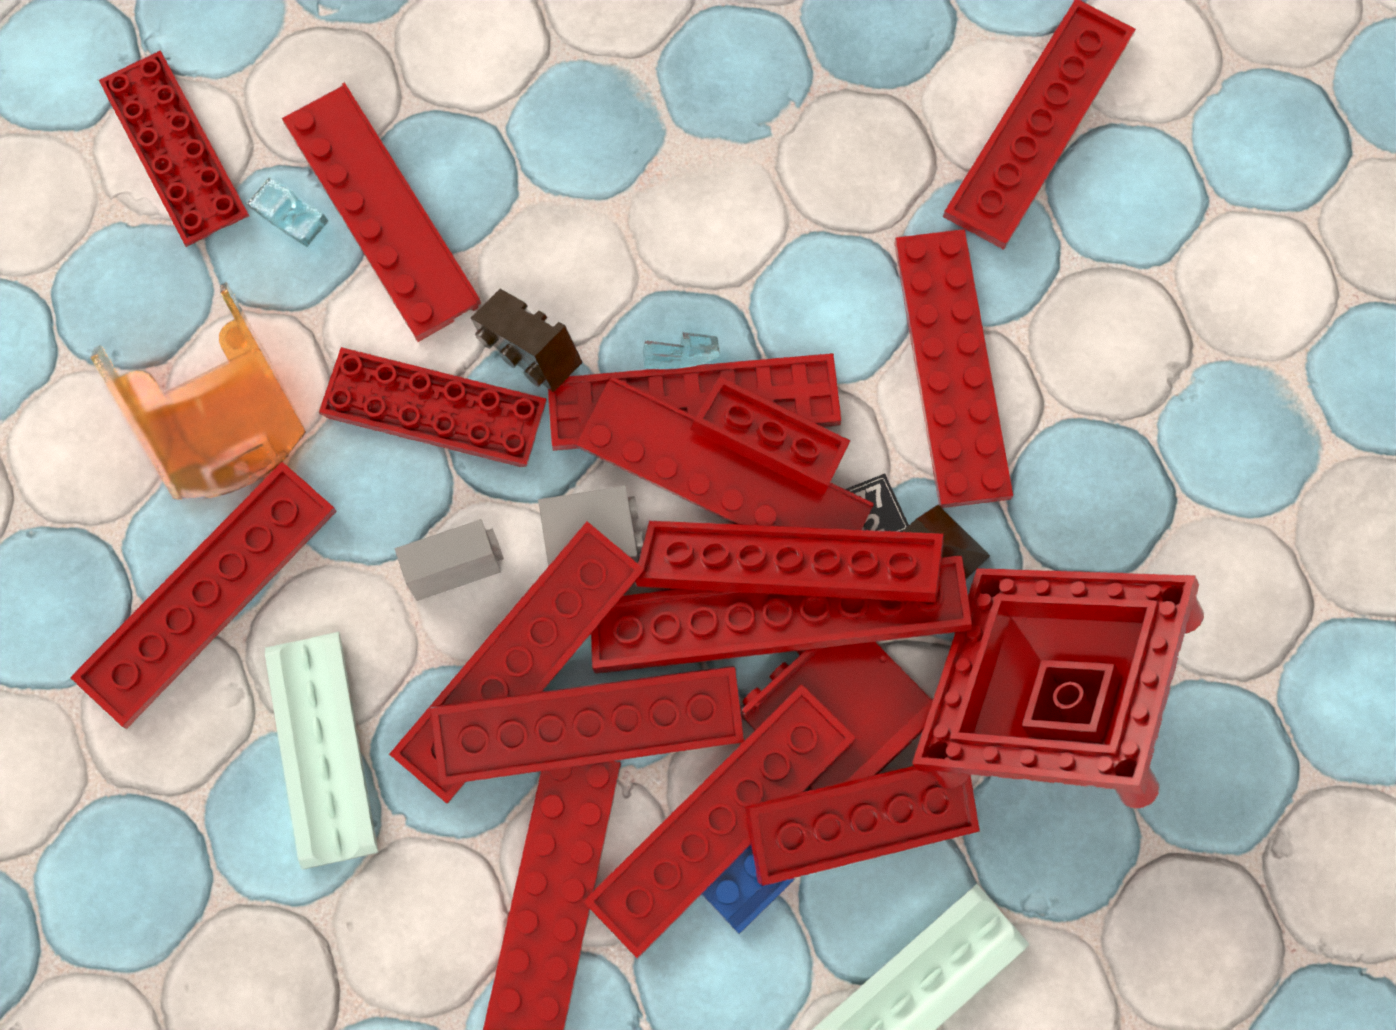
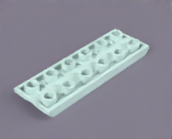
[265,632,378,870]
[812,884,1030,1030]

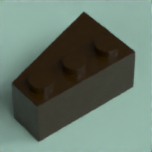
[470,288,583,392]

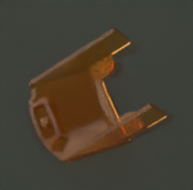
[90,282,306,500]

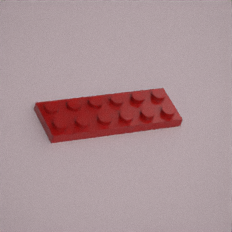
[745,766,980,886]

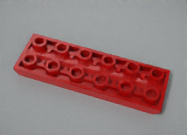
[98,50,249,247]
[319,347,547,467]

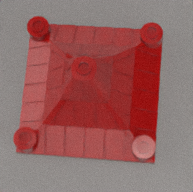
[912,568,1204,809]

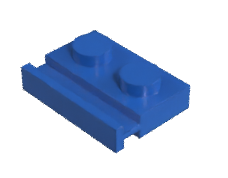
[702,845,795,934]

